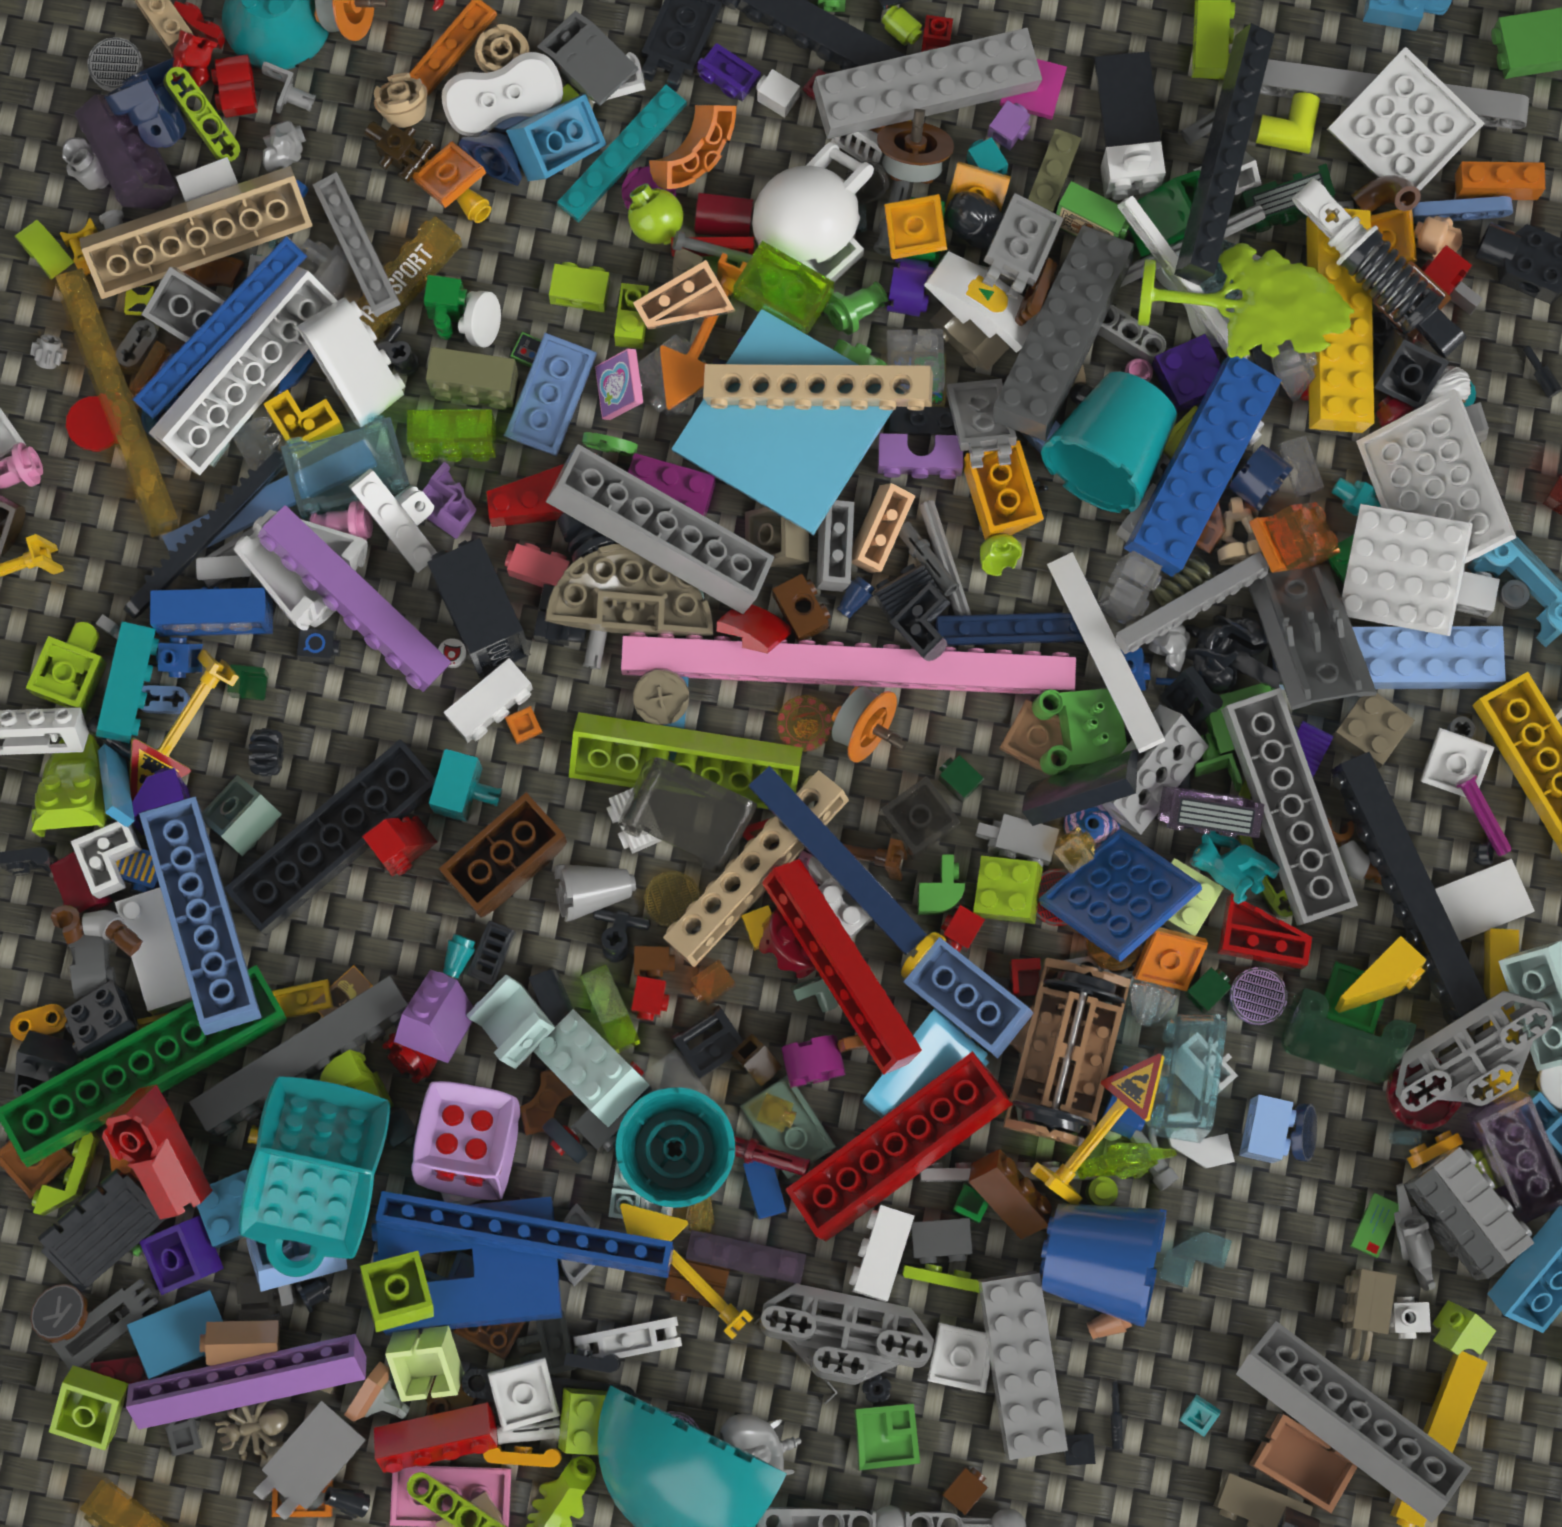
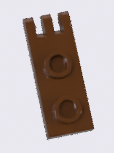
[1015,258,1058,326]

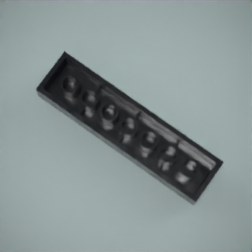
[224,739,436,936]

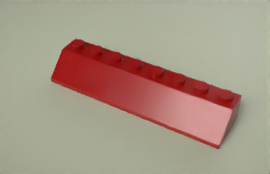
[785,1051,1013,1242]

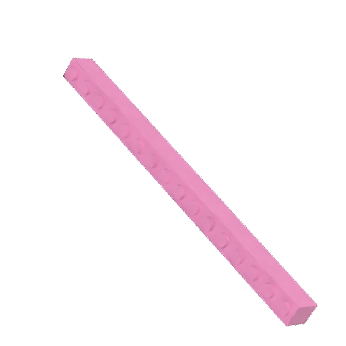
[621,633,1076,695]

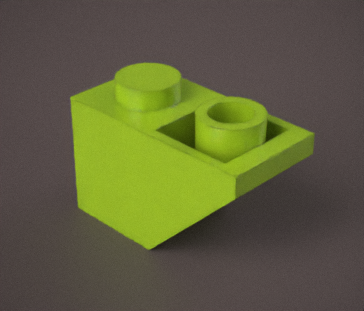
[614,283,649,349]

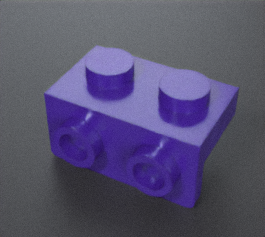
[697,43,761,102]

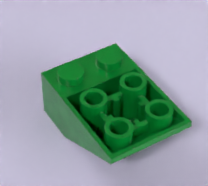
[1129,170,1200,257]

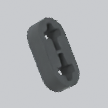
[116,320,158,370]

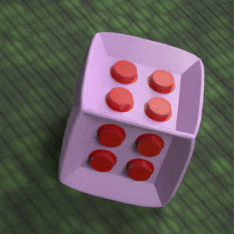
[411,1081,520,1200]

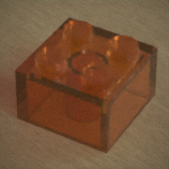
[1264,502,1340,571]

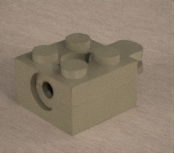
[1340,1269,1397,1362]

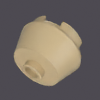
[475,24,529,73]
[374,73,427,128]

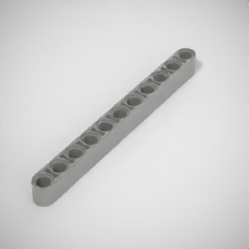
[1260,59,1529,129]

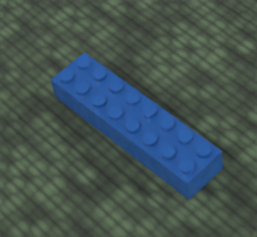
[1124,356,1282,577]

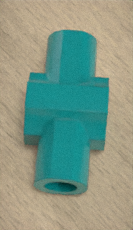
[1331,477,1381,516]

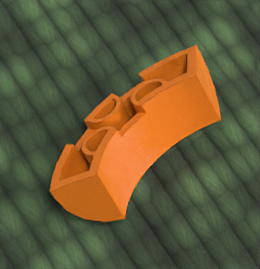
[649,105,736,189]

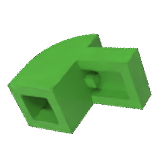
[918,855,965,915]

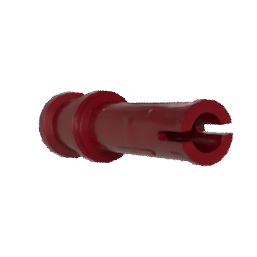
[734,1135,810,1177]

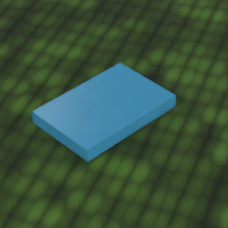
[127,1290,223,1380]

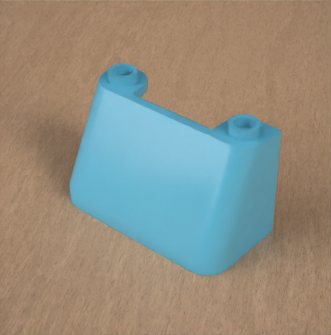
[1467,536,1562,648]
[862,1008,989,1118]

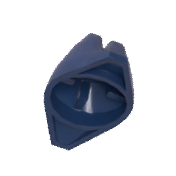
[459,130,522,186]

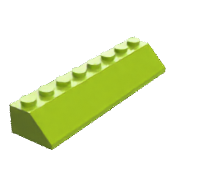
[569,712,803,809]

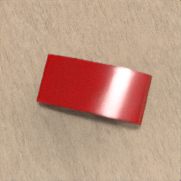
[174,1,226,50]
[921,15,953,52]

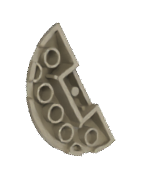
[545,544,713,636]

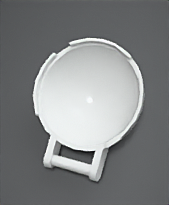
[752,142,874,266]

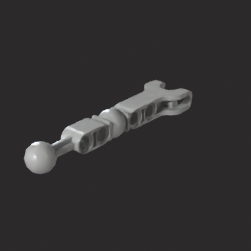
[757,1505,1026,1527]

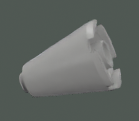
[555,864,636,922]

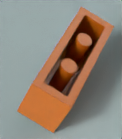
[1455,161,1545,200]

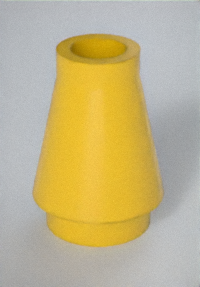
[456,188,491,223]

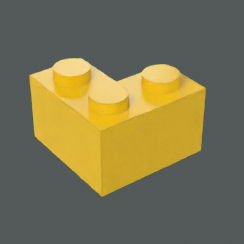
[264,390,344,459]

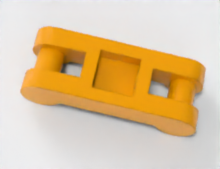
[483,1445,562,1467]

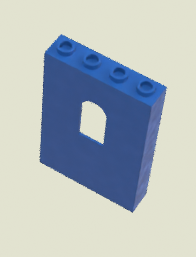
[371,1197,562,1336]

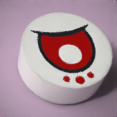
[438,639,467,668]

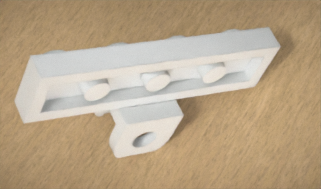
[348,469,437,573]

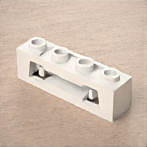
[0,707,89,755]

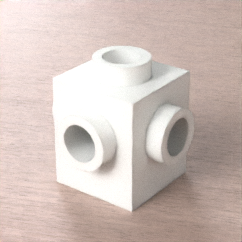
[1389,1297,1431,1339]

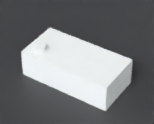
[115,887,192,1015]

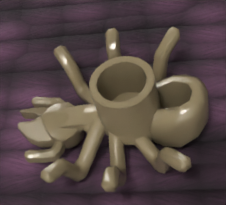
[215,1401,289,1460]

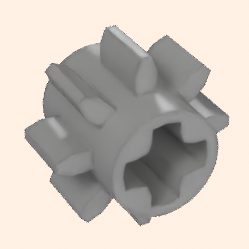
[30,334,67,369]

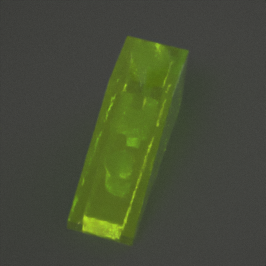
[580,964,641,1053]

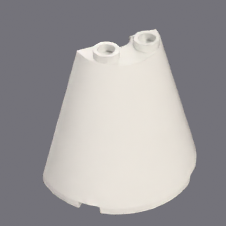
[234,510,368,630]

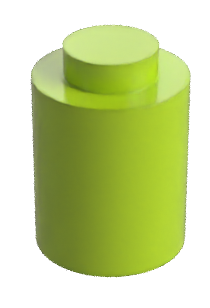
[1085,1177,1118,1206]

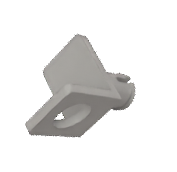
[262,61,316,114]

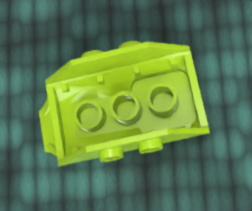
[32,734,115,837]

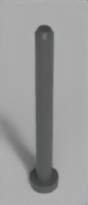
[672,230,802,278]

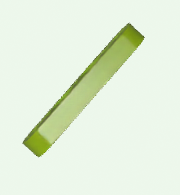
[163,67,240,162]

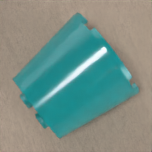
[1041,372,1177,513]
[616,1087,735,1208]

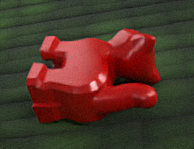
[172,30,218,88]

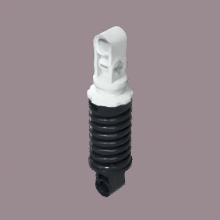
[1292,178,1466,358]

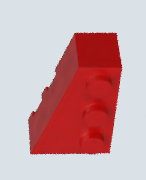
[1394,245,1472,338]

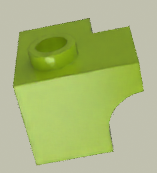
[1432,1300,1496,1355]

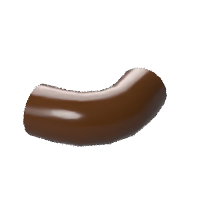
[1350,175,1421,213]

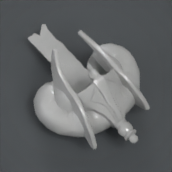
[719,1414,801,1475]

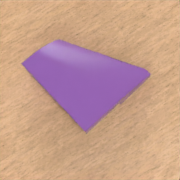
[415,462,477,539]

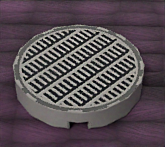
[87,37,144,91]

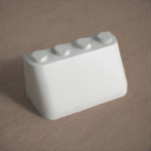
[296,298,405,427]

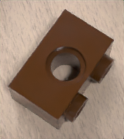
[772,574,831,644]

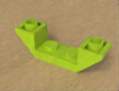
[32,1130,100,1216]

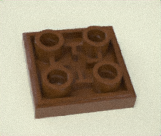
[454,1322,525,1360]

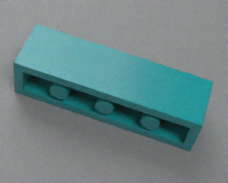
[96,621,159,743]

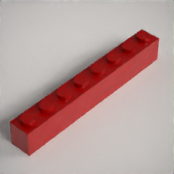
[762,859,922,1075]

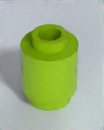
[881,5,922,46]

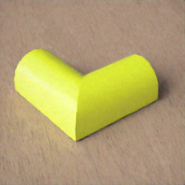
[1256,92,1320,154]

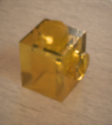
[1054,826,1096,874]
[756,1093,797,1133]

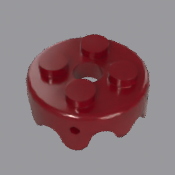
[759,908,816,979]
[1386,1058,1462,1130]

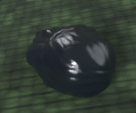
[945,191,1004,251]

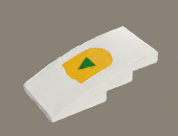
[924,251,1039,352]

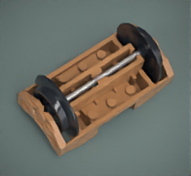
[1002,958,1131,1147]

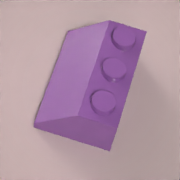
[394,969,474,1063]

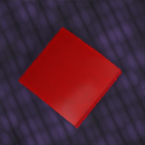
[717,604,792,654]

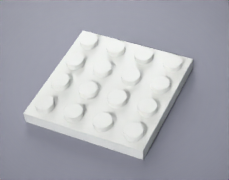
[1327,47,1485,191]
[1341,504,1473,636]

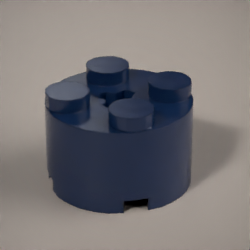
[1228,444,1294,512]

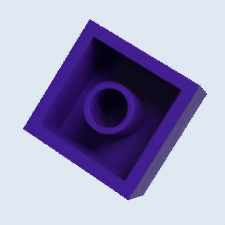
[1151,334,1221,413]

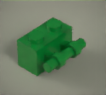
[424,275,467,340]

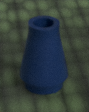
[836,576,875,619]

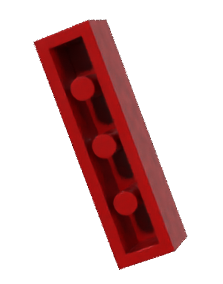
[374,1402,498,1473]

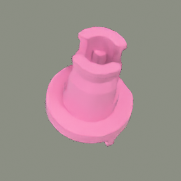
[0,442,43,489]
[310,501,373,541]

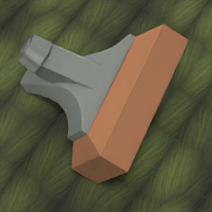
[344,1361,410,1422]

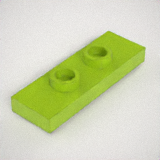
[902,1264,980,1293]

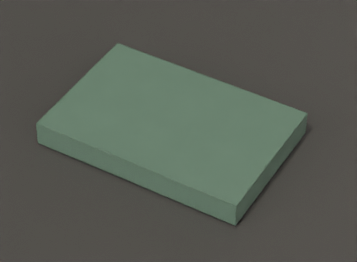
[740,1075,836,1179]

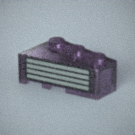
[1158,786,1265,838]

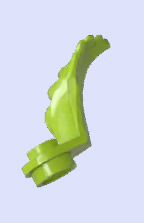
[525,1456,596,1527]

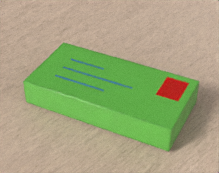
[1350,1193,1399,1259]

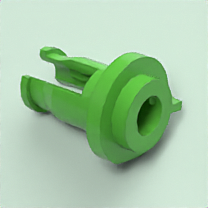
[823,281,888,335]

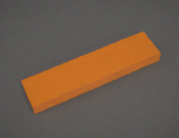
[409,0,497,96]

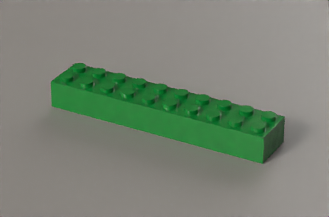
[0,965,288,1168]

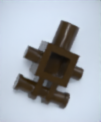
[364,121,435,183]

